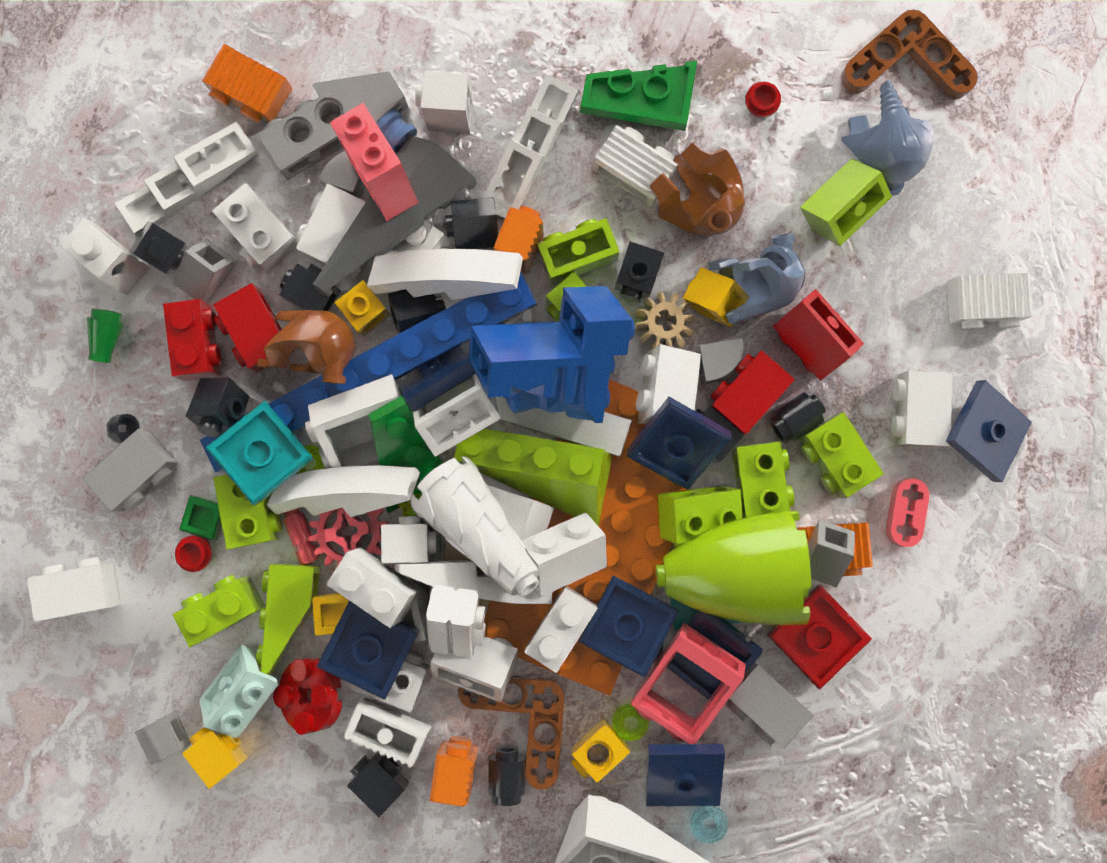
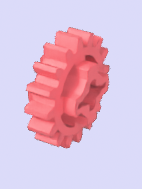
[309,508,390,566]

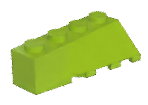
[454,428,612,527]

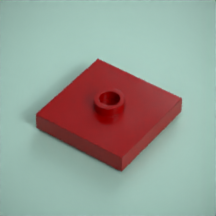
[766,584,872,690]

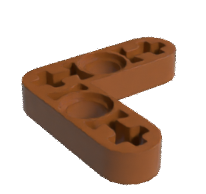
[841,9,978,99]
[458,676,564,790]

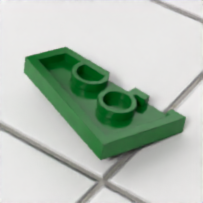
[580,60,697,131]
[368,396,443,513]

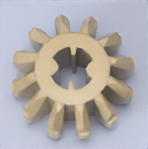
[634,292,696,351]

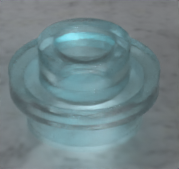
[691,806,728,844]

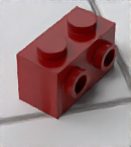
[213,283,295,372]
[772,289,864,381]
[163,299,222,381]
[709,350,795,435]

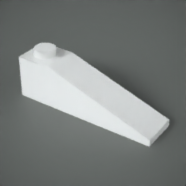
[556,795,709,863]

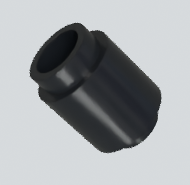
[769,392,826,443]
[488,747,525,806]

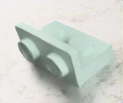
[199,644,278,738]

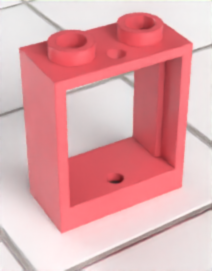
[329,103,419,221]
[631,622,746,744]

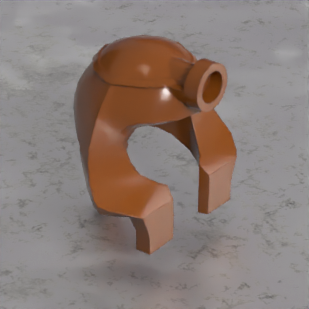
[649,142,745,236]
[257,310,355,384]

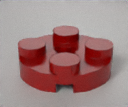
[273,657,342,735]

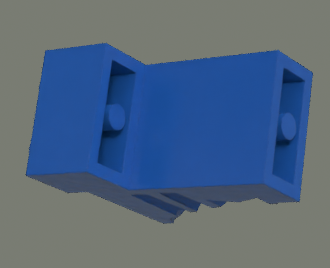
[469,286,635,423]

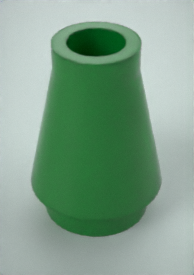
[86,308,124,363]

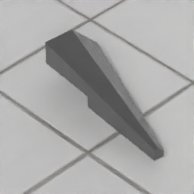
[313,135,477,297]

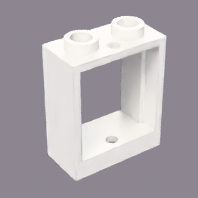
[413,374,501,457]
[305,375,402,469]

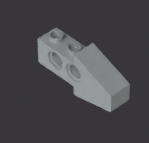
[257,71,409,181]

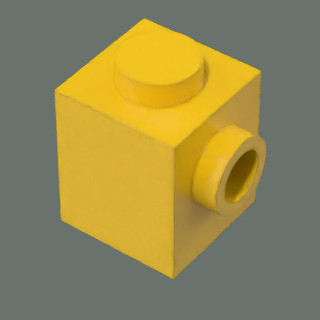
[182,727,248,789]

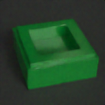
[179,495,222,540]

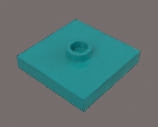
[206,401,314,506]

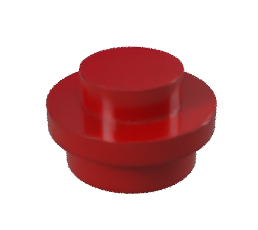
[745,81,781,118]
[175,535,213,572]

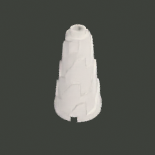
[410,456,540,597]

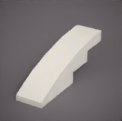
[483,74,580,218]
[115,121,257,237]
[367,249,523,300]
[495,397,632,457]
[267,465,420,517]
[394,560,552,604]

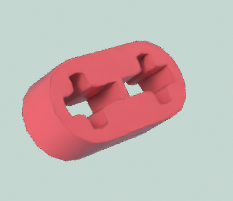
[886,478,929,547]

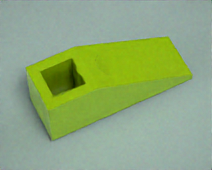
[256,563,321,675]

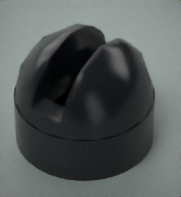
[106,414,140,443]

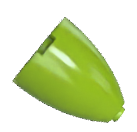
[656,511,812,625]

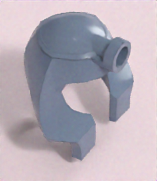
[841,80,934,196]
[708,233,805,324]

